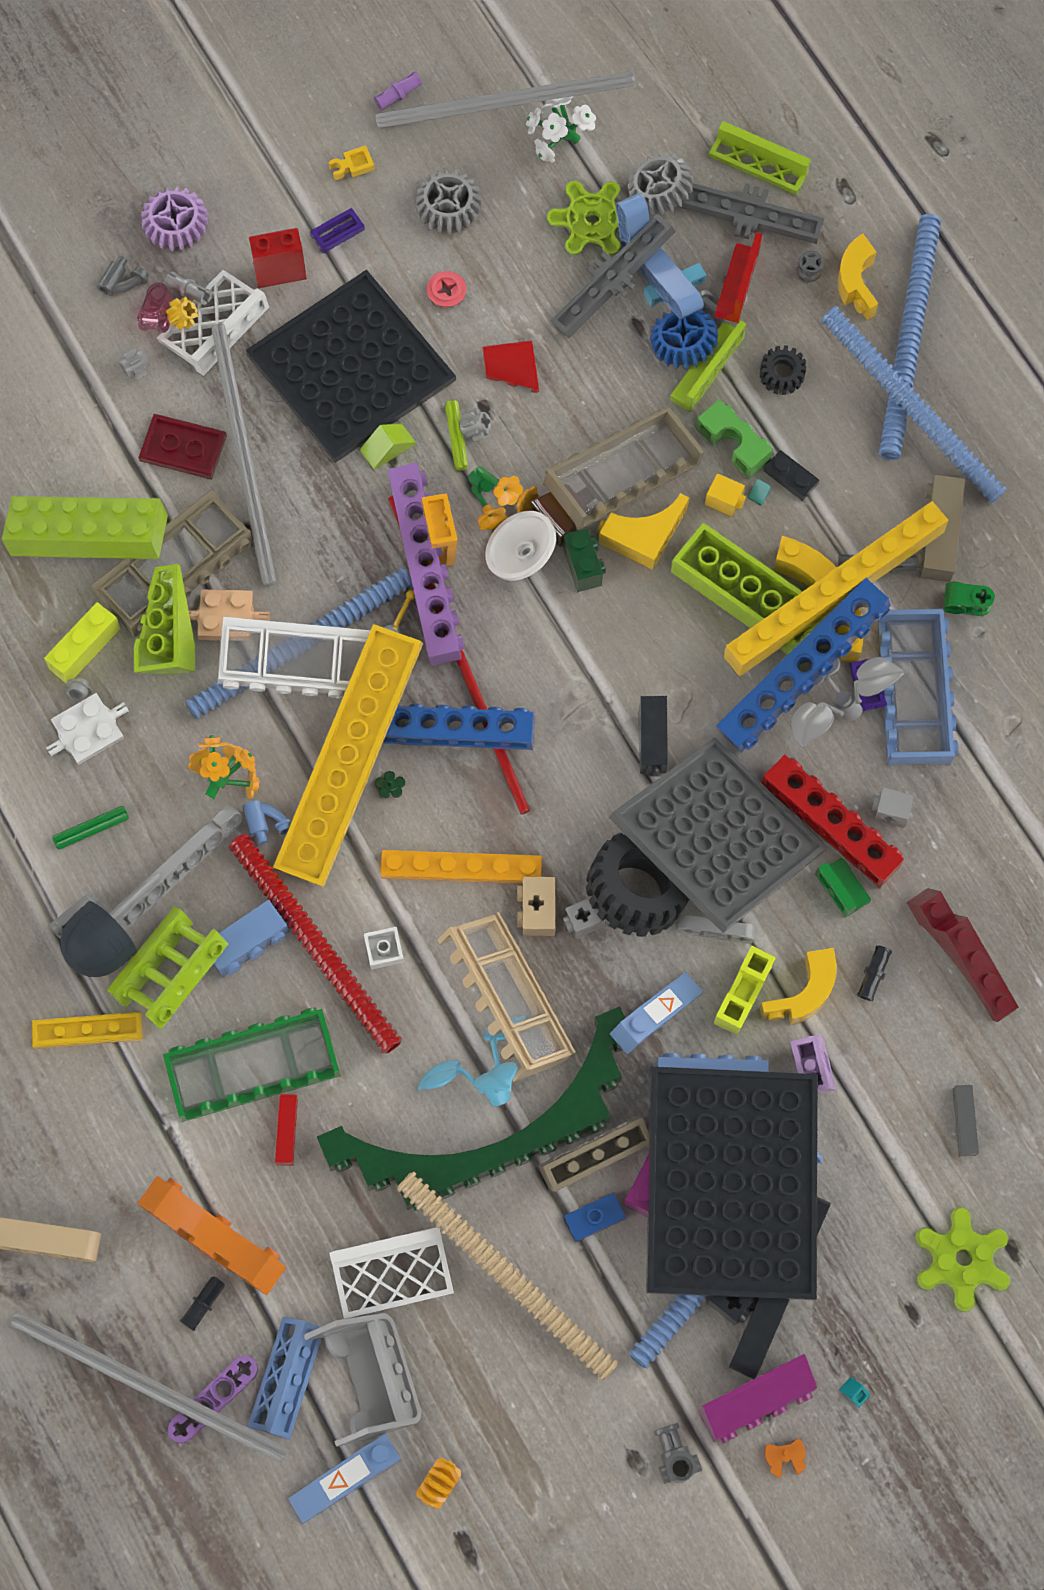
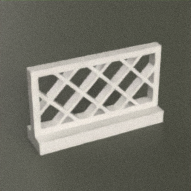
[157,270,269,376]
[329,1227,454,1319]

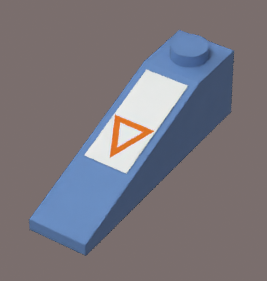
[610,972,703,1055]
[288,1434,401,1524]

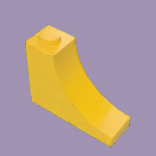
[597,493,689,570]

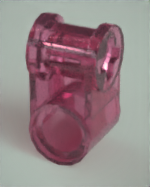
[137,283,176,333]

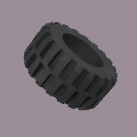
[586,833,690,937]

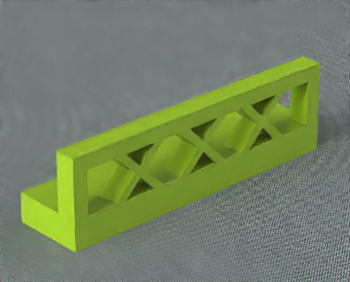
[708,121,811,195]
[670,320,747,413]

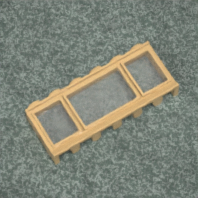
[438,912,575,1082]

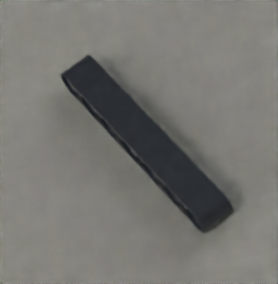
[729,1197,831,1379]

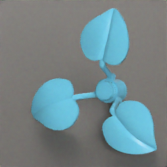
[418,1015,525,1107]

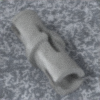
[164,272,212,305]

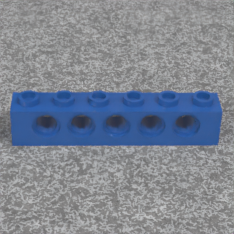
[382,704,535,750]

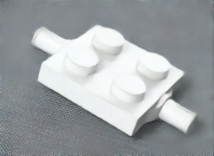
[46,693,129,765]

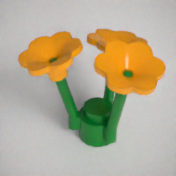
[469,466,539,531]

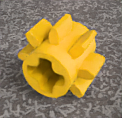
[166,297,199,330]

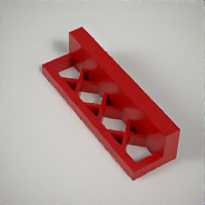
[714,232,763,323]

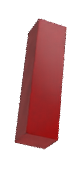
[275,1094,298,1166]

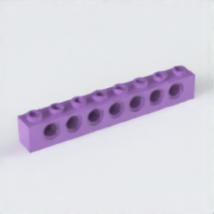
[387,462,465,666]

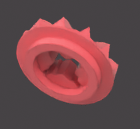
[427,271,466,309]

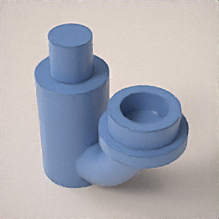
[242,801,293,845]

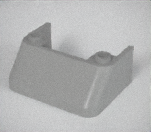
[304,1313,421,1447]

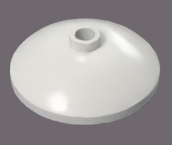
[485,511,556,581]

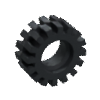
[760,345,807,395]

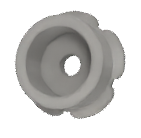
[66,678,92,701]

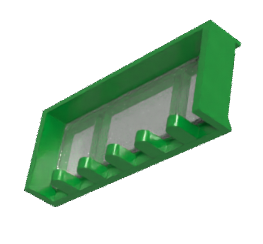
[163,1008,341,1122]

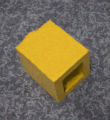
[705,473,747,517]

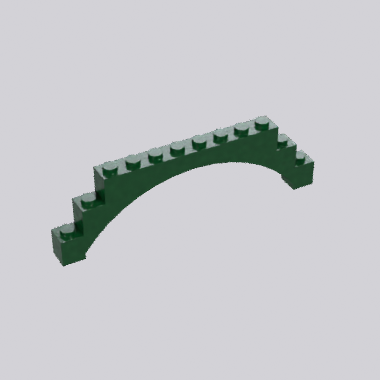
[317,1006,625,1211]

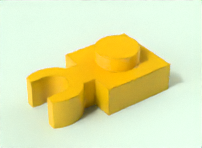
[329,145,375,180]

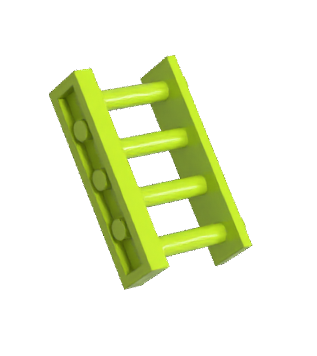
[106,906,229,1030]

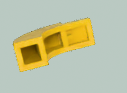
[837,234,878,320]

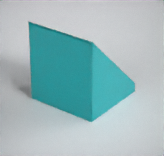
[748,478,771,505]
[839,1377,870,1408]

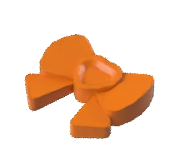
[764,1438,806,1478]

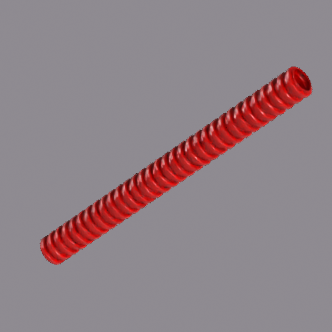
[229,834,402,1054]

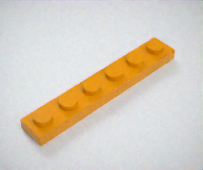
[381,850,542,884]

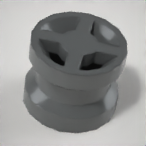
[797,251,823,282]

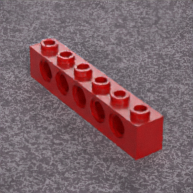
[762,754,904,889]

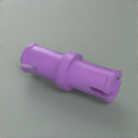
[374,71,422,110]

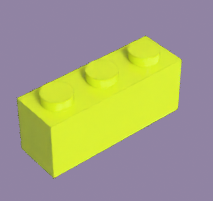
[44,602,121,683]

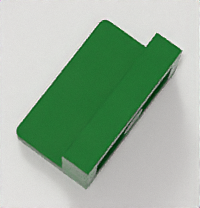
[815,858,871,918]

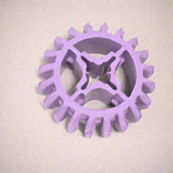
[141,186,208,252]

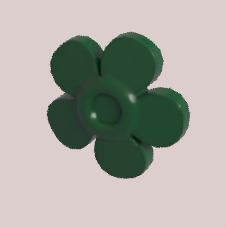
[375,771,405,799]

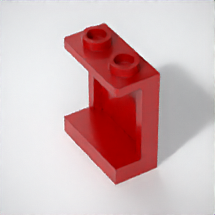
[249,228,307,289]

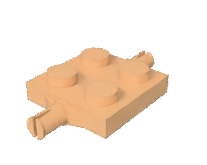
[188,590,270,641]

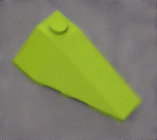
[134,564,195,675]

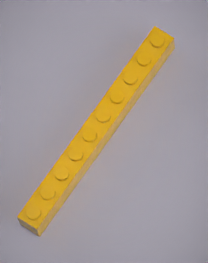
[724,501,949,677]

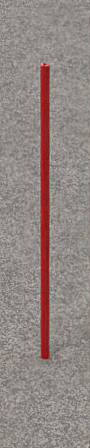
[388,495,530,815]

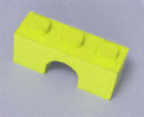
[713,946,776,1036]

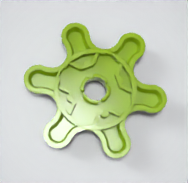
[547,181,621,256]
[915,1207,1011,1312]

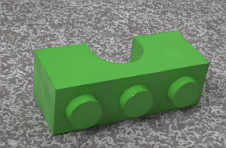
[696,400,773,479]

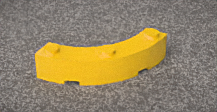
[773,536,863,663]

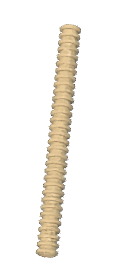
[397,1172,618,1380]

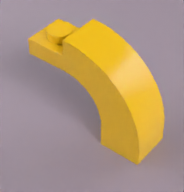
[759,948,837,1025]

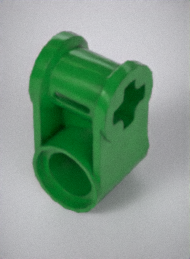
[943,581,995,616]

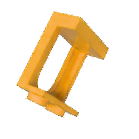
[421,493,458,567]

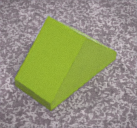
[360,423,416,470]

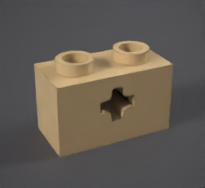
[517,877,555,936]

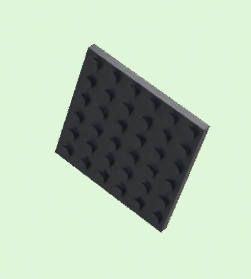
[246,269,456,463]

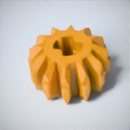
[416,1457,461,1509]

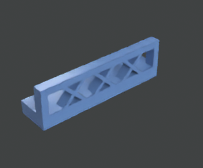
[248,1316,322,1440]

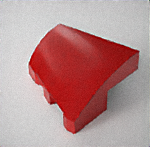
[483,340,539,393]

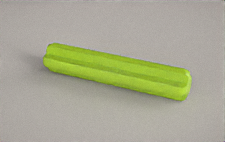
[445,400,468,471]

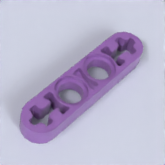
[168,1356,258,1444]

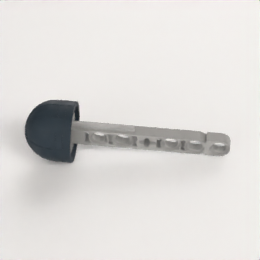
[60,806,242,977]

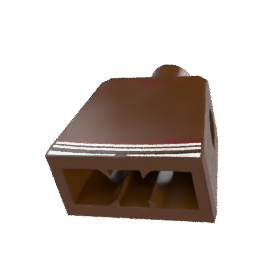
[531,485,595,548]

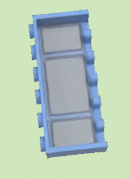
[878,609,958,766]

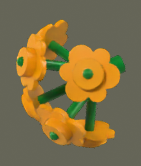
[188,735,260,799]

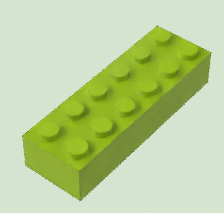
[2,496,168,559]
[671,522,828,654]

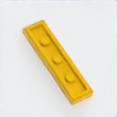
[32,1012,143,1049]

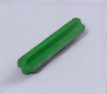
[52,806,129,850]

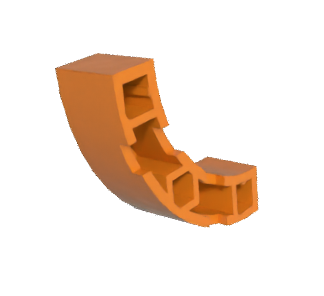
[137,1176,287,1295]

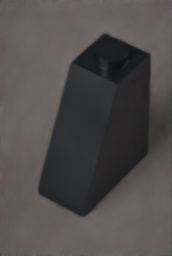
[638,696,668,777]

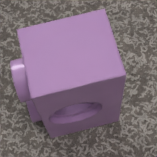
[790,1035,836,1095]

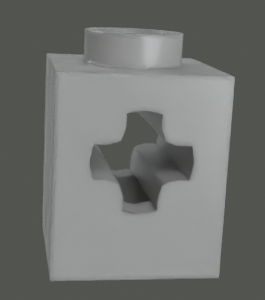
[871,788,914,828]
[562,898,606,939]

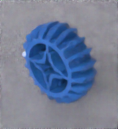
[650,309,718,370]

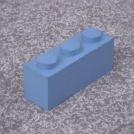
[213,900,289,977]

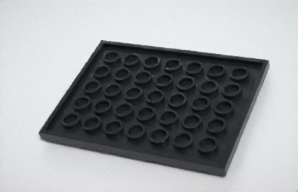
[646,1066,818,1300]

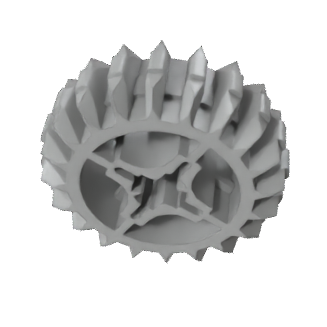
[627,152,694,217]
[415,169,481,234]

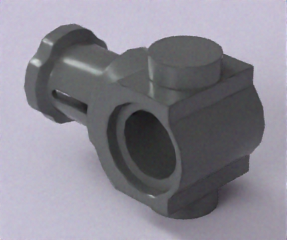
[654,1423,702,1484]

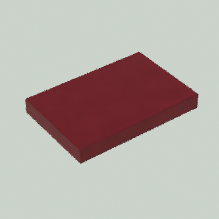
[138,413,227,480]

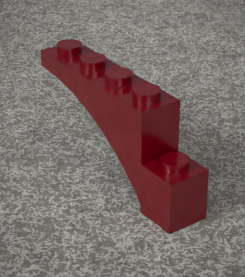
[906,888,1019,1022]

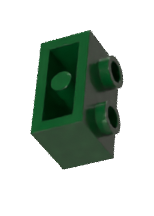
[563,528,606,593]

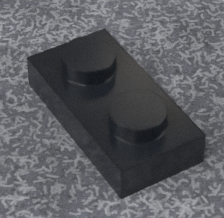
[764,450,820,501]

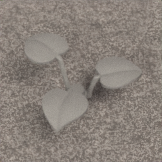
[791,649,904,749]

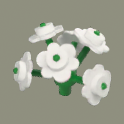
[526,96,596,163]

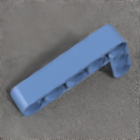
[616,193,704,319]

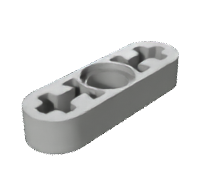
[677,915,756,943]

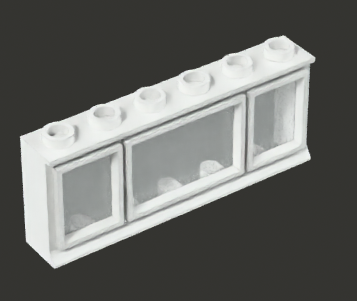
[217,617,370,699]

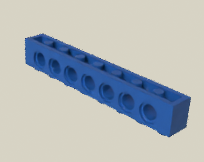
[716,578,891,753]

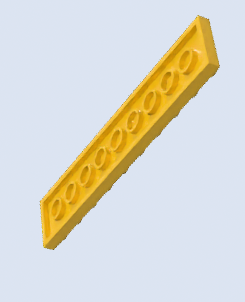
[273,624,423,888]

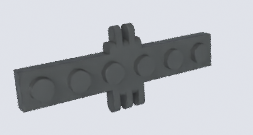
[677,184,824,244]
[551,214,676,338]

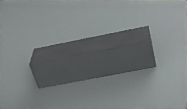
[953,1085,979,1157]

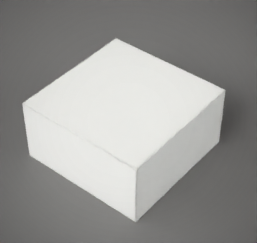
[364,927,404,970]

